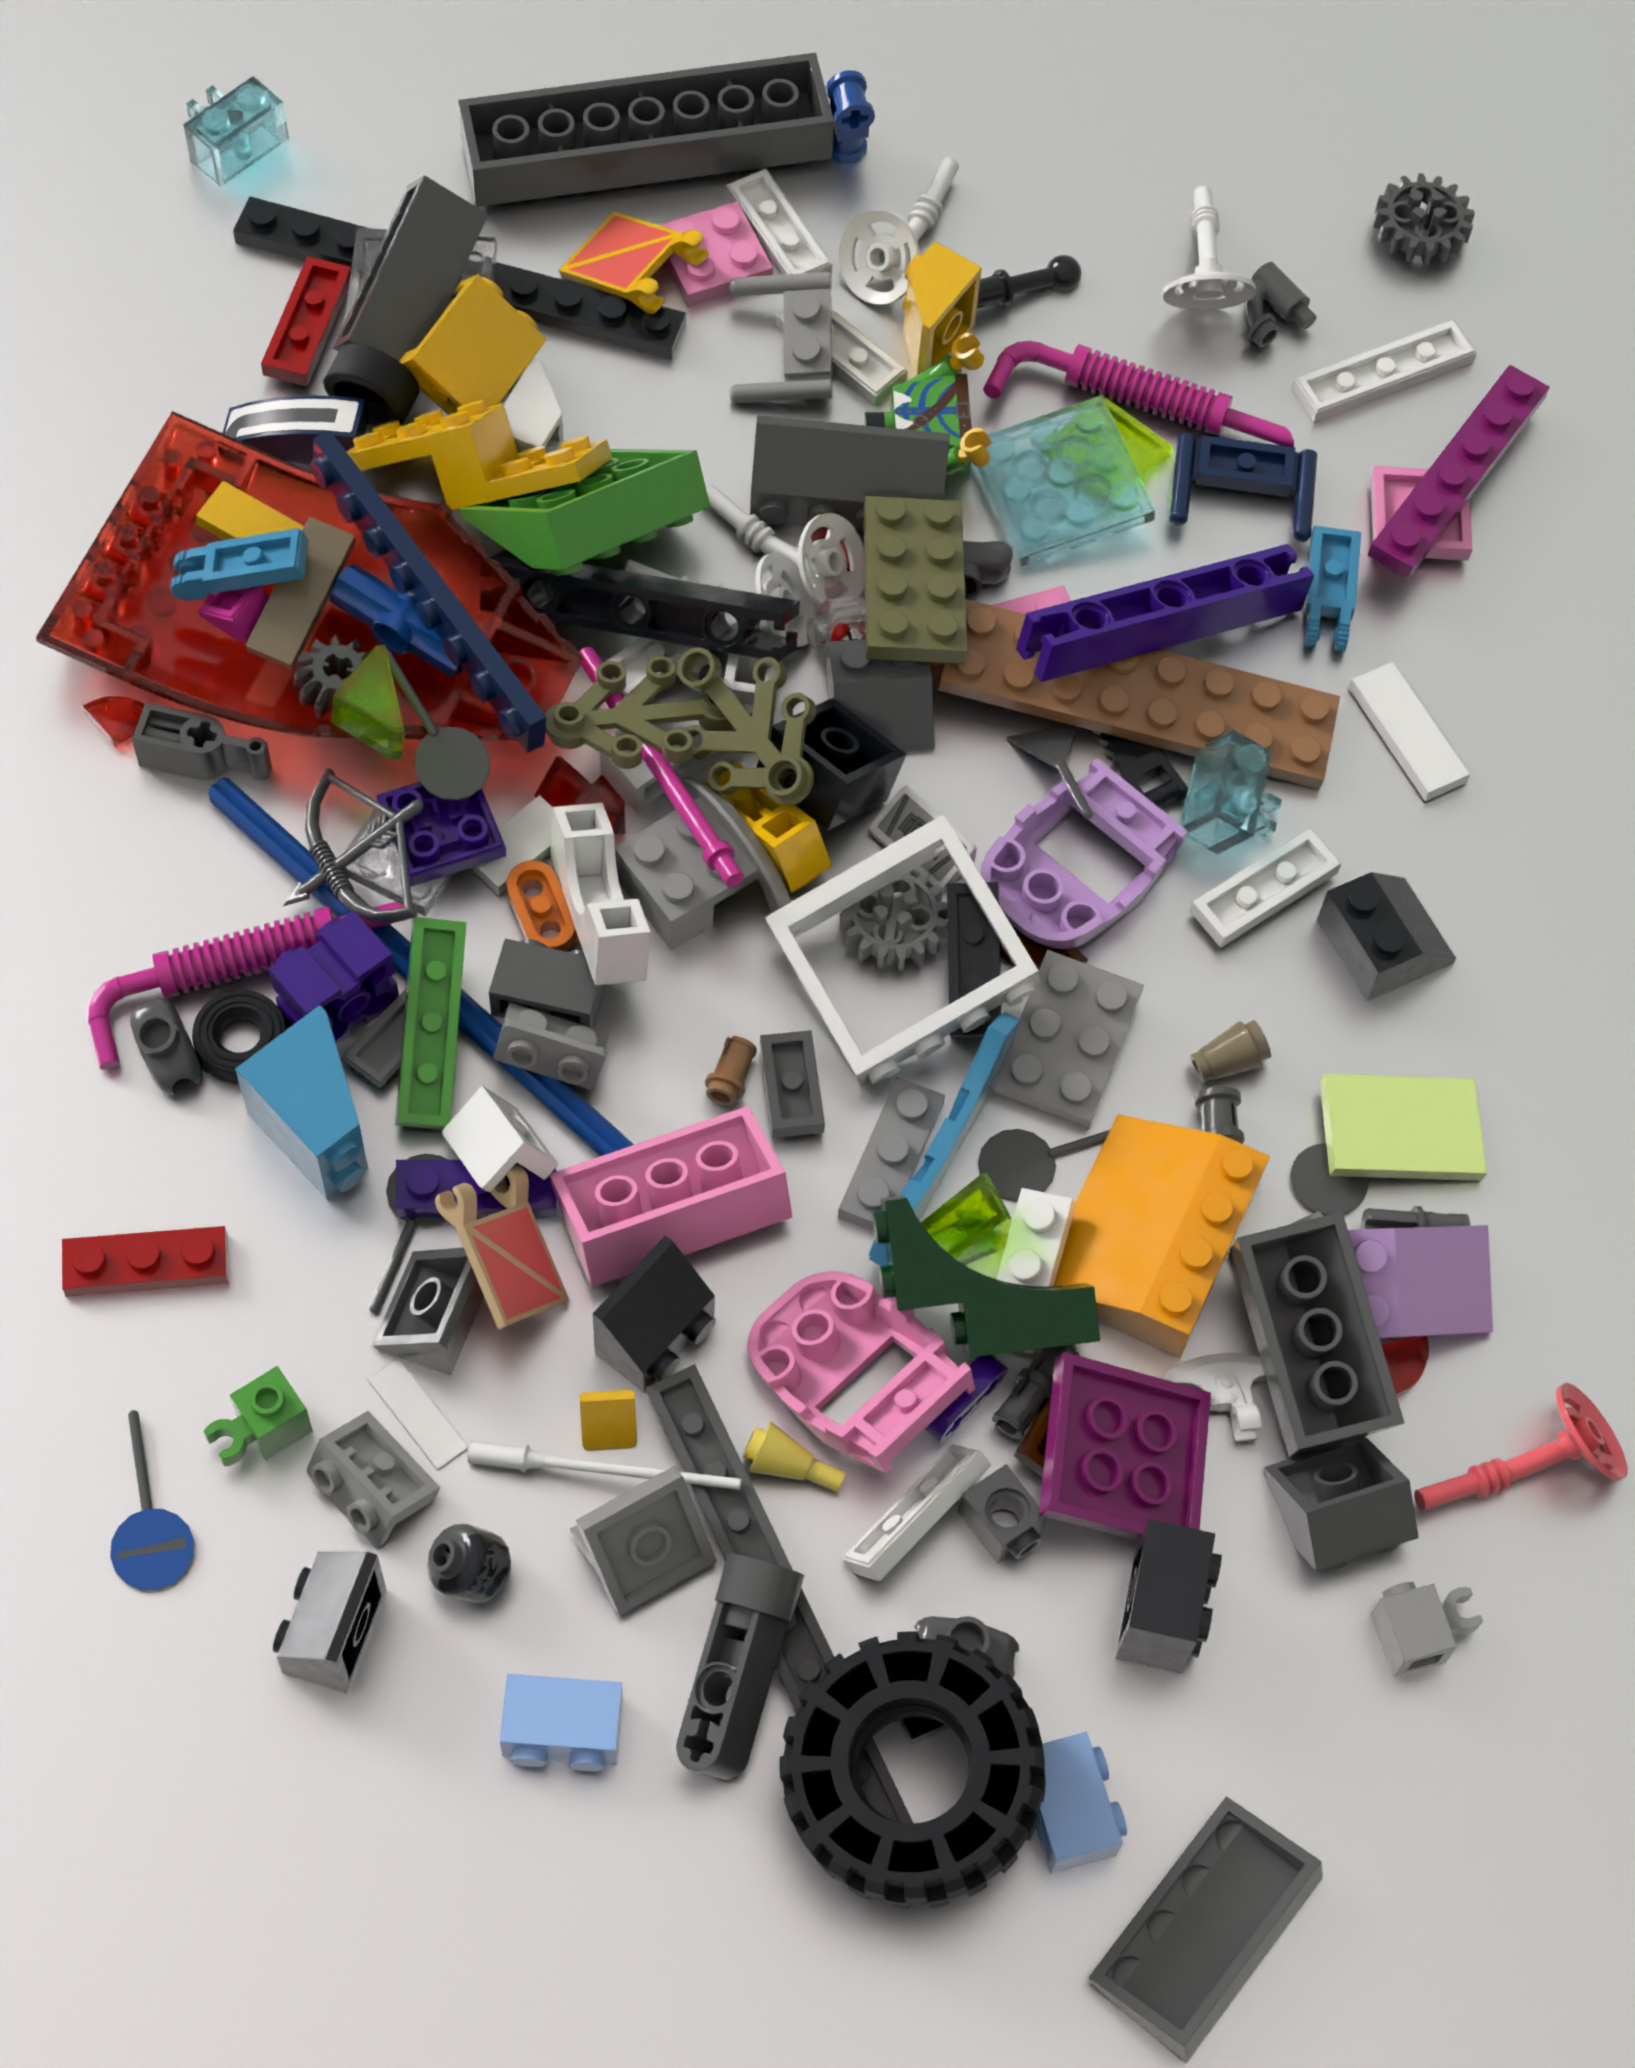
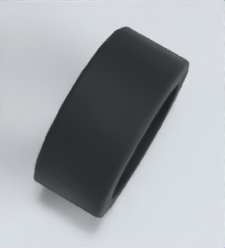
[323,343,420,426]

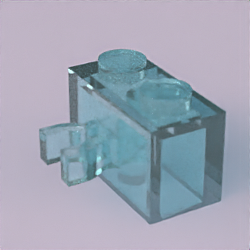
[183,76,289,187]
[1180,729,1282,855]

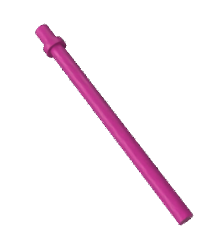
[576,647,744,888]

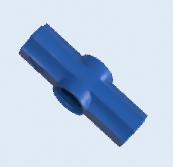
[329,564,465,679]

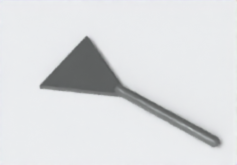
[1007,725,1093,819]

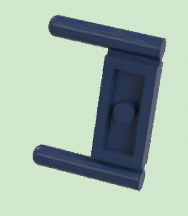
[1169,433,1318,542]

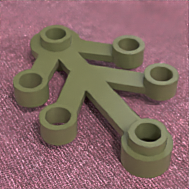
[677,647,816,805]
[545,656,734,769]

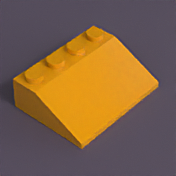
[1054,1115,1270,1358]

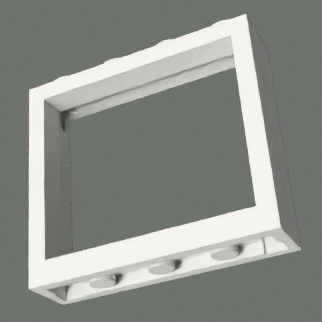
[764,814,1041,1085]

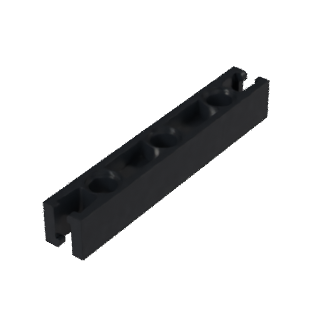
[482,550,800,662]

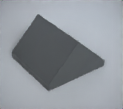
[372,1247,484,1375]

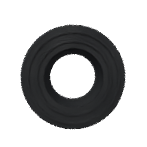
[192,990,287,1083]

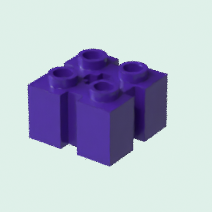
[268,910,399,1046]

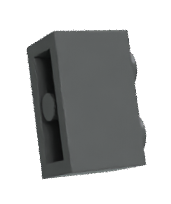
[489,938,606,1028]

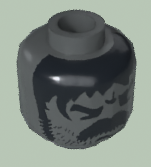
[427,1524,511,1603]

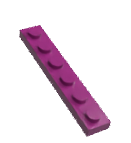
[1367,364,1550,579]

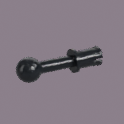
[977,255,1082,308]

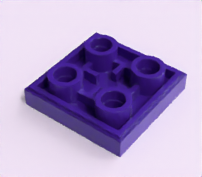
[376,782,507,887]

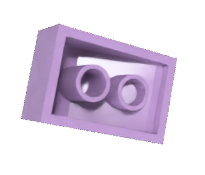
[1348,1225,1493,1338]

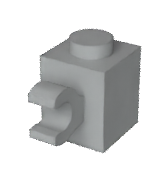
[1371,1582,1483,1677]

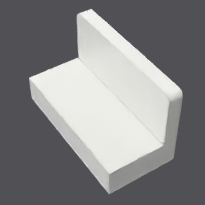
[442,1086,559,1192]

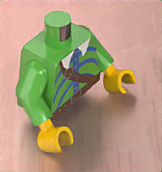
[864,333,992,476]

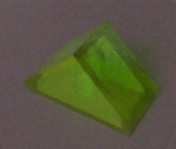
[331,645,405,760]
[921,1173,1012,1265]

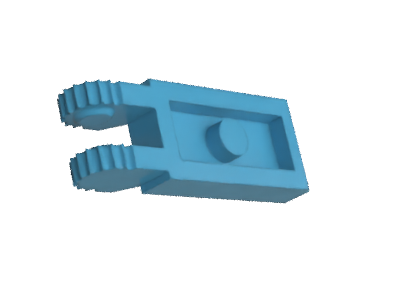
[1304,525,1361,652]
[170,528,309,601]

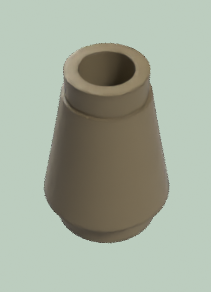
[1190,1020,1272,1083]

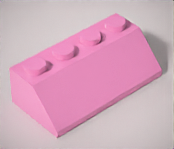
[549,1106,792,1288]

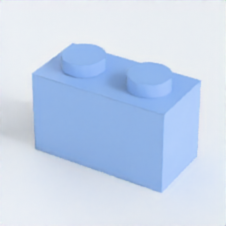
[500,1674,623,1771]
[1036,1731,1127,1874]

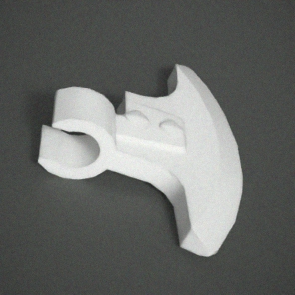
[1161,1353,1267,1442]

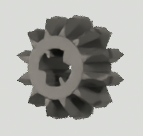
[293,634,380,724]

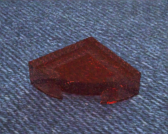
[83,696,145,747]
[1382,1336,1429,1398]

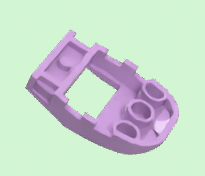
[981,758,1188,949]

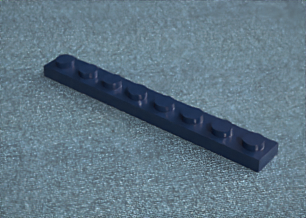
[310,431,547,753]

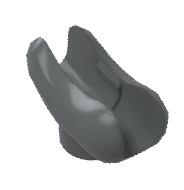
[963,540,1013,598]
[130,997,202,1095]
[914,1616,1020,1678]

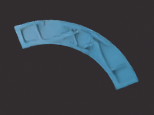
[868,1012,1021,1266]

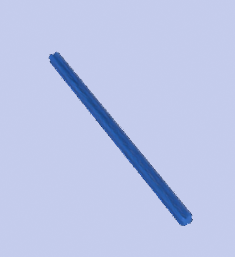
[208,777,634,1156]

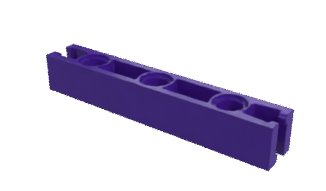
[1016,544,1315,682]

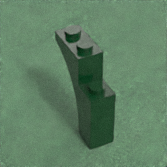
[873,1196,1100,1357]

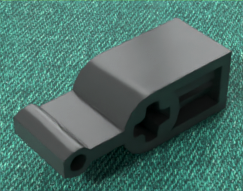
[132,702,272,780]

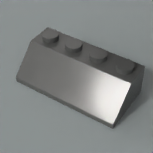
[750,415,950,532]
[1229,1212,1405,1458]

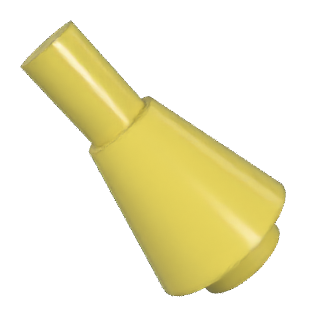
[743,1421,845,1492]

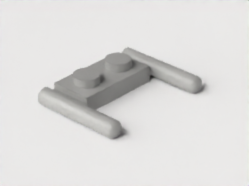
[729,272,833,403]

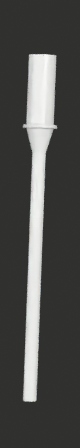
[467,1441,742,1490]

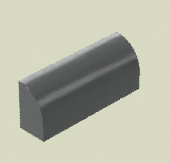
[333,175,489,361]

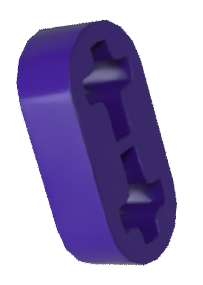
[925,1355,1008,1443]

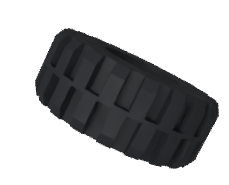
[779,1631,1046,1908]

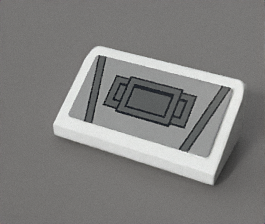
[868,786,977,892]

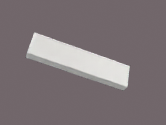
[1291,319,1477,423]

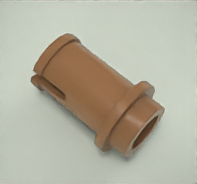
[705,1036,757,1106]

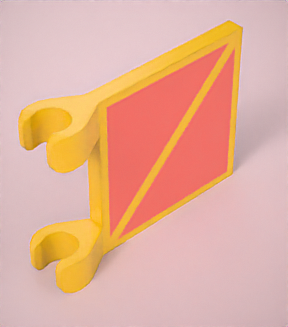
[559,211,709,314]

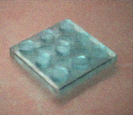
[978,395,1155,567]

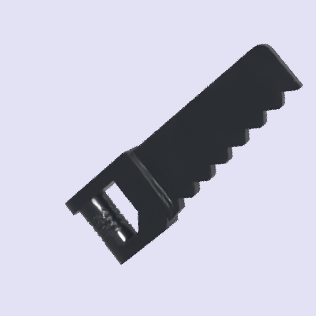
[1092,731,1190,807]

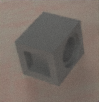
[958,1464,1046,1564]

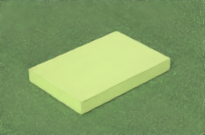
[1320,1073,1487,1181]

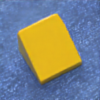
[579,1390,637,1451]

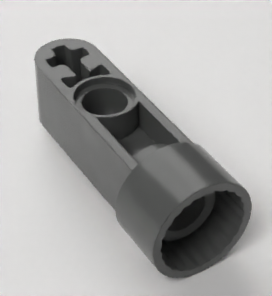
[676,1553,805,1780]

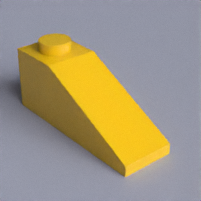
[702,762,832,893]

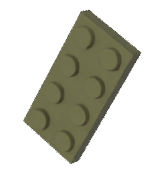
[863,496,967,664]

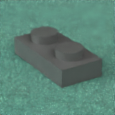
[759,1030,825,1138]

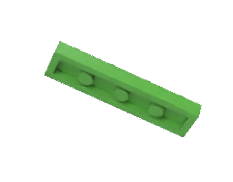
[395,917,467,1130]

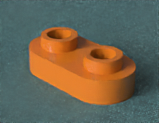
[507,860,576,952]

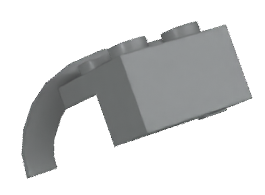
[615,778,791,951]

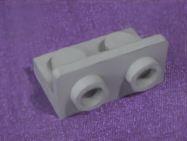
[493,1002,609,1091]
[307,1411,440,1547]

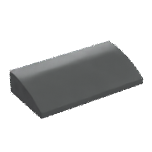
[1089,1796,1323,2062]

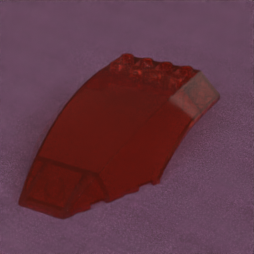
[36,411,583,742]

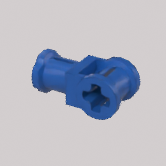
[826,70,875,164]

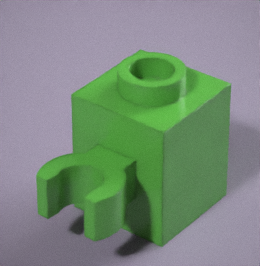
[203,1366,313,1466]

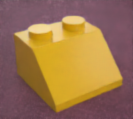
[902,241,982,377]

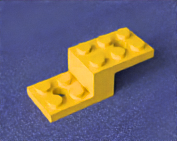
[346,400,612,511]

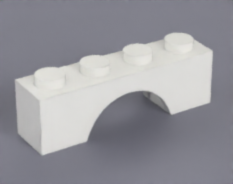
[550,802,651,986]

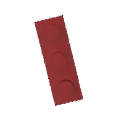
[261,256,353,386]
[62,1226,229,1297]

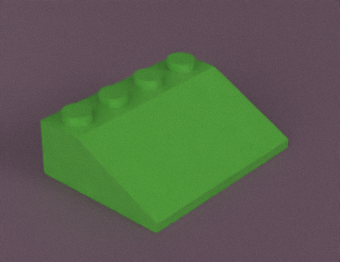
[460,449,710,576]

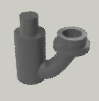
[1245,262,1317,348]

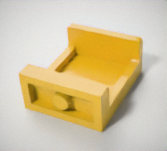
[399,274,547,415]

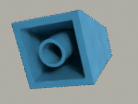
[235,1005,368,1200]

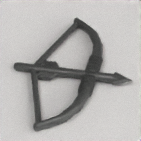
[283,768,424,922]

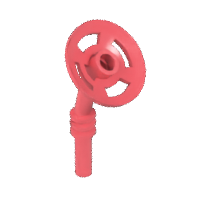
[1414,1383,1628,1511]

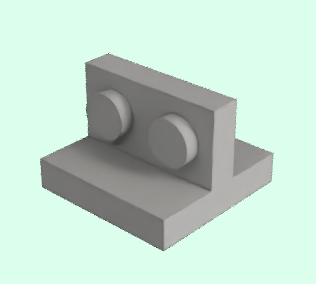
[570,1466,717,1616]

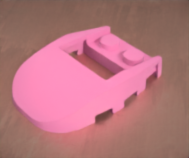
[747,1271,975,1473]

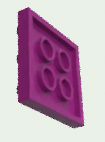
[1039,1352,1211,1541]

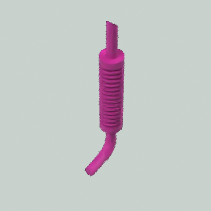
[983,341,1294,447]
[87,902,418,1070]

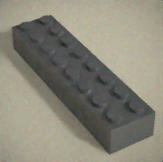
[458,53,834,207]

